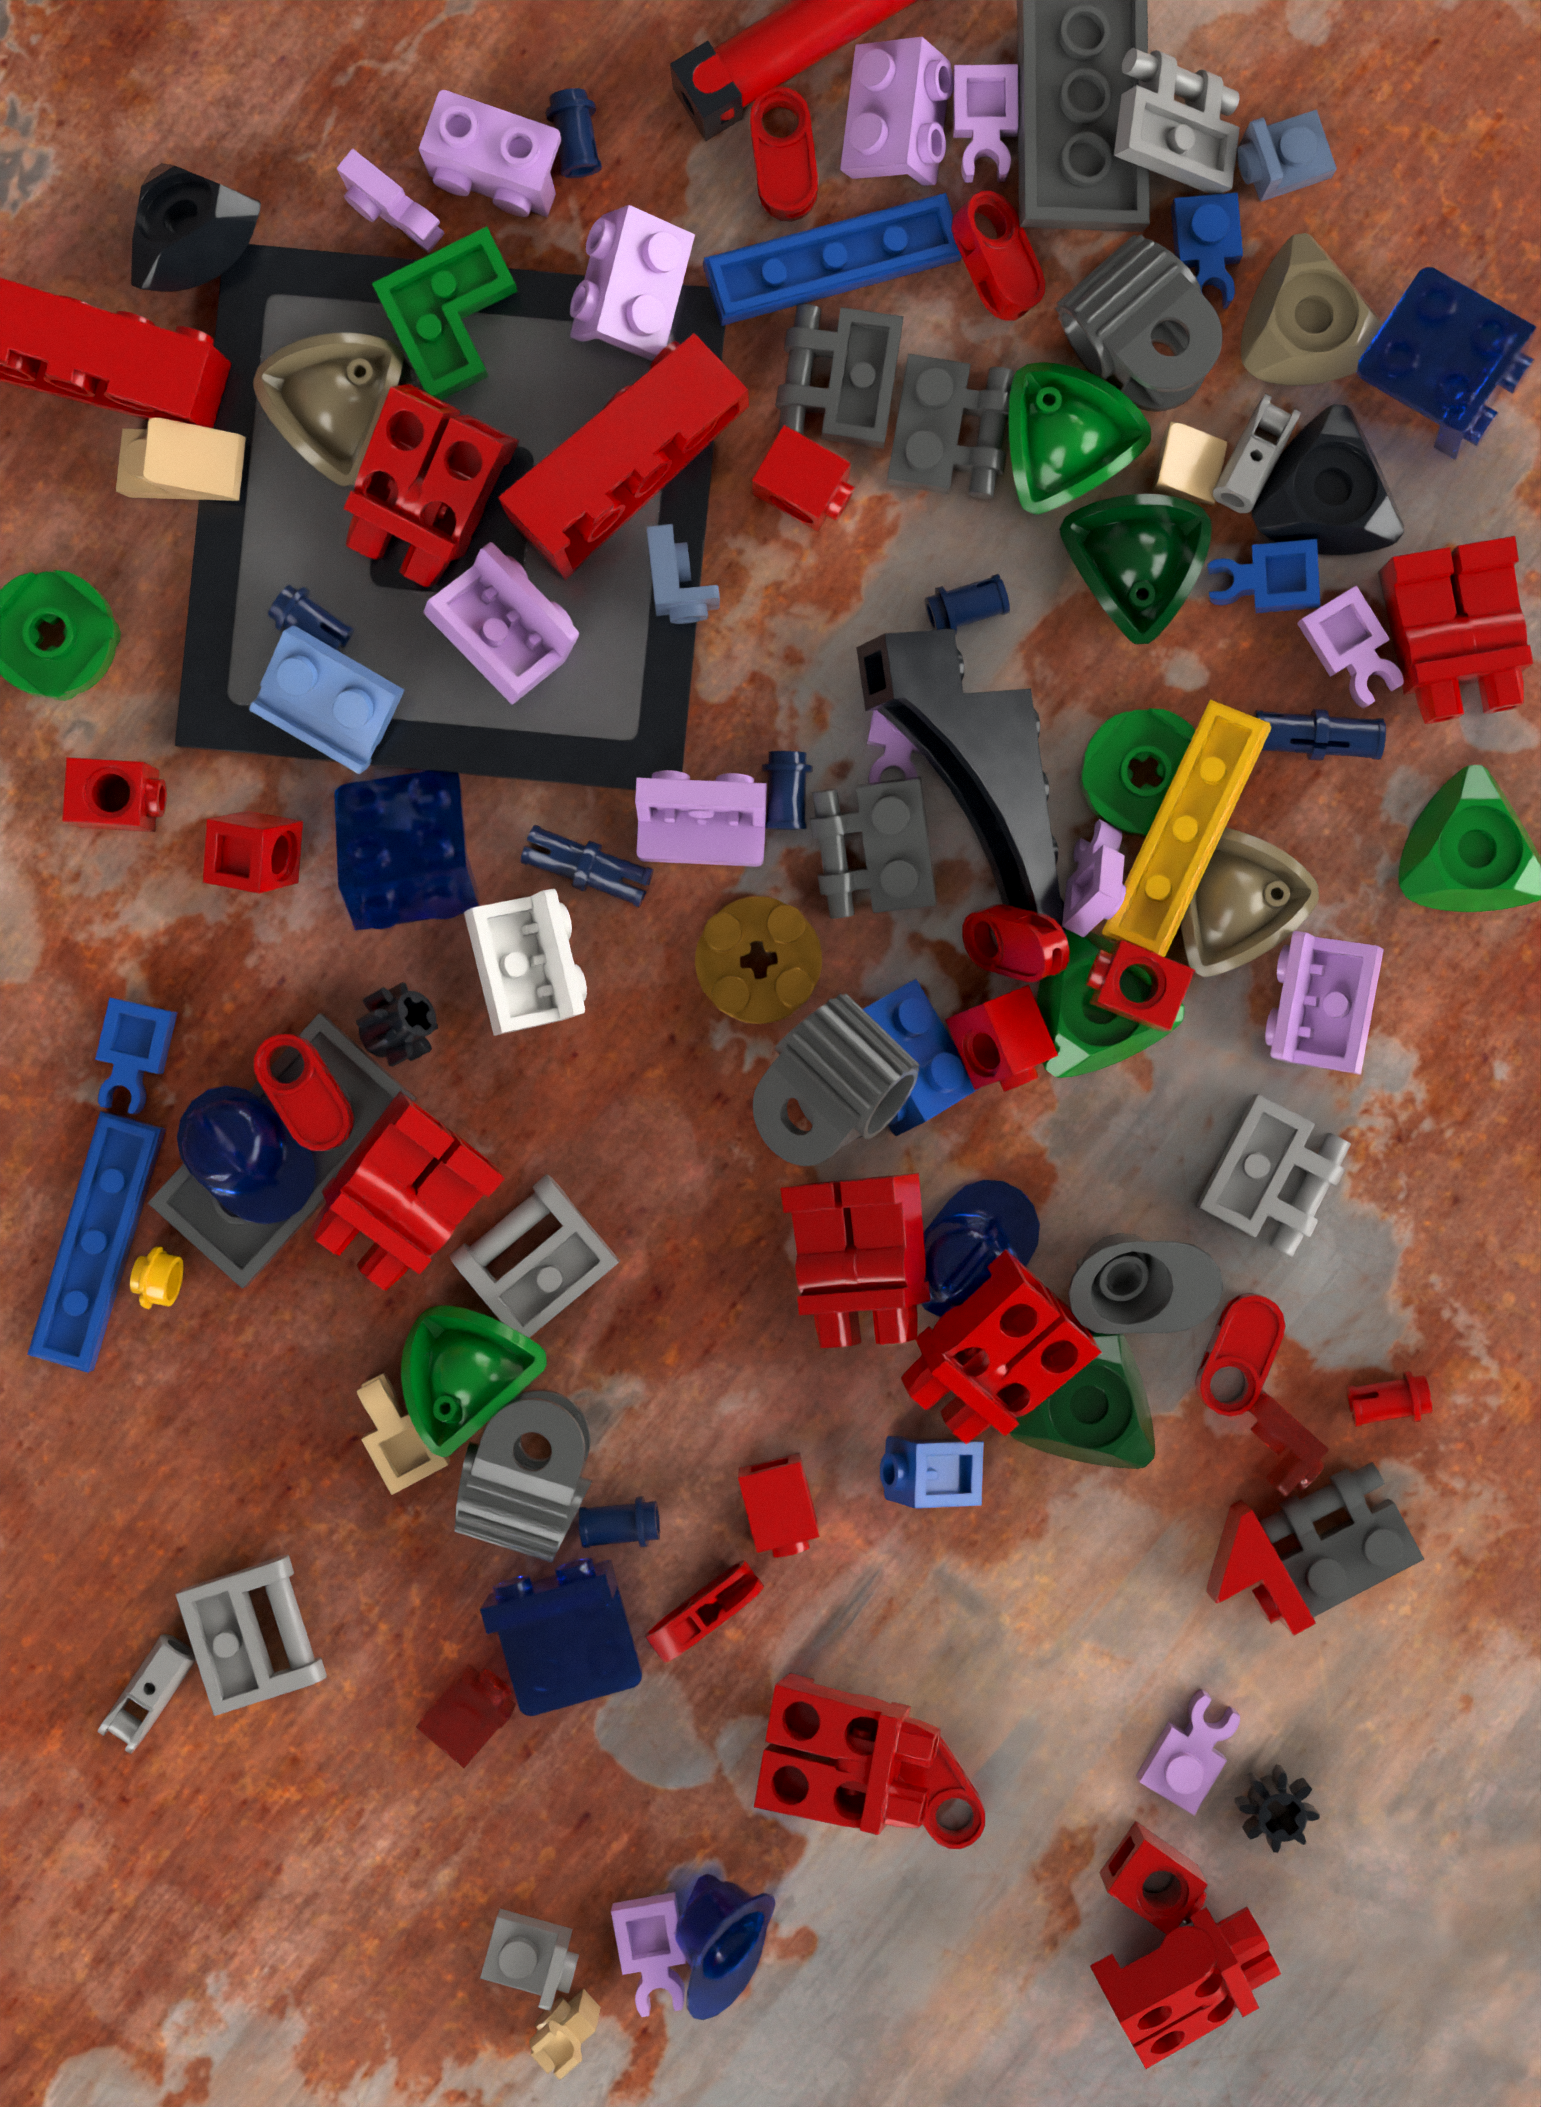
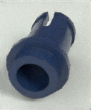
[545,88,602,178]
[925,574,1010,635]
[268,584,355,652]
[762,751,813,830]
[579,1496,660,1548]

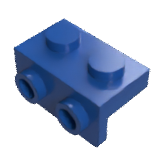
[863,979,980,1136]

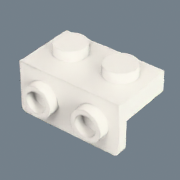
[464,888,587,1036]

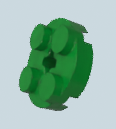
[0,570,121,701]
[1079,708,1196,838]

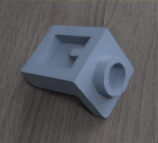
[1237,109,1337,202]
[647,524,720,624]

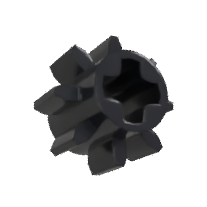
[356,982,438,1067]
[1234,1764,1320,1853]

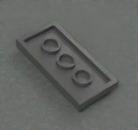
[1017,0,1150,232]
[148,1013,417,1289]

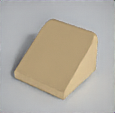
[1151,421,1227,506]

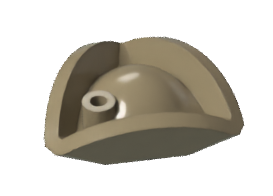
[1241,233,1394,386]
[253,333,404,487]
[1181,828,1319,977]

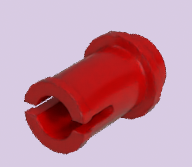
[1347,1371,1433,1427]

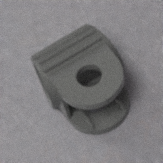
[1055,235,1222,412]
[753,993,920,1166]
[454,1390,593,1563]

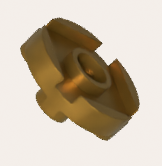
[695,896,822,1024]

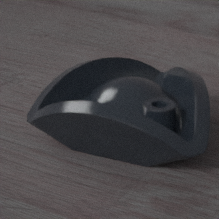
[131,163,261,292]
[1252,404,1404,555]

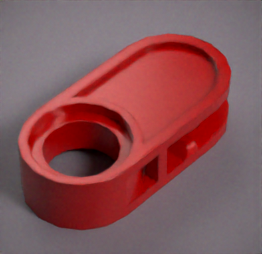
[750,87,818,222]
[951,191,1046,321]
[962,904,1070,982]
[254,1034,355,1151]
[1195,1293,1286,1417]
[644,1560,764,1663]
[898,1736,985,1849]

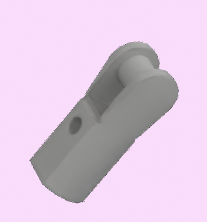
[1213,393,1301,513]
[97,1634,196,1754]

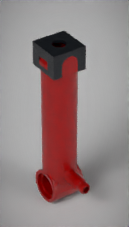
[670,0,931,142]

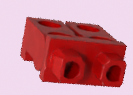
[343,384,519,587]
[1378,536,1534,724]
[310,1091,505,1291]
[780,1173,931,1348]
[901,1249,1102,1445]
[754,1673,941,1835]
[1090,1906,1281,2069]

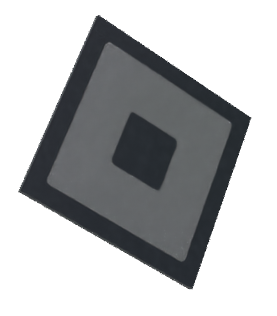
[175,244,726,791]

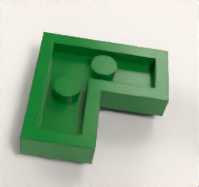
[372,226,518,400]

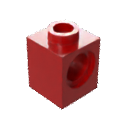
[752,425,855,532]
[62,757,167,832]
[203,811,303,894]
[1086,940,1195,1032]
[945,984,1059,1092]
[738,1453,820,1558]
[1099,1821,1208,1935]

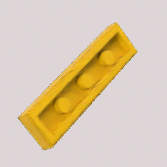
[1102,699,1271,957]

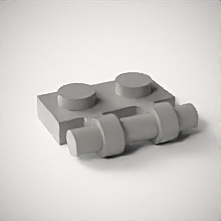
[1114,48,1240,195]
[1195,1094,1351,1257]

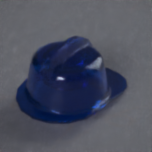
[177,1086,316,1225]
[921,1180,1040,1318]
[674,1874,776,2020]

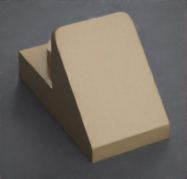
[116,417,246,501]

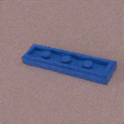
[703,193,962,326]
[27,1111,166,1373]

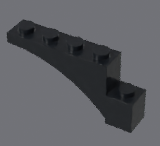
[856,629,1066,935]

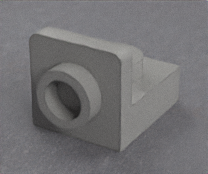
[480,1909,579,2011]

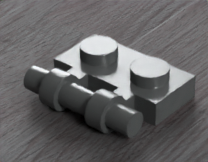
[775,304,904,449]
[886,353,1014,499]
[809,776,938,919]
[1259,1462,1424,1618]

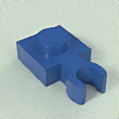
[1171,192,1243,309]
[1207,539,1320,613]
[95,997,178,1114]

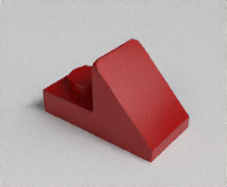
[1206,1500,1316,1636]

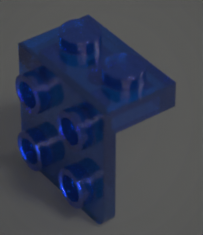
[1357,267,1537,460]
[334,771,480,931]
[480,1558,643,1716]

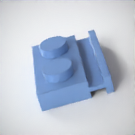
[249,625,405,774]

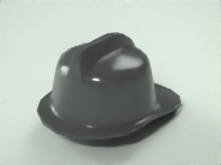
[1068,1233,1223,1334]

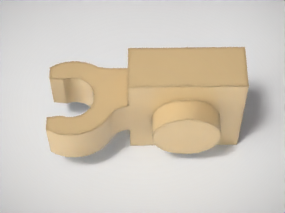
[357,1373,450,1495]
[529,1989,601,2080]

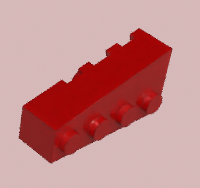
[0,278,232,429]
[498,333,749,581]

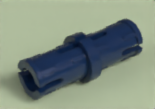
[1253,709,1386,761]
[520,824,654,908]

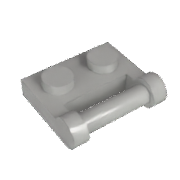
[449,1174,620,1338]
[175,1555,327,1716]

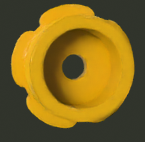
[130,1246,184,1309]

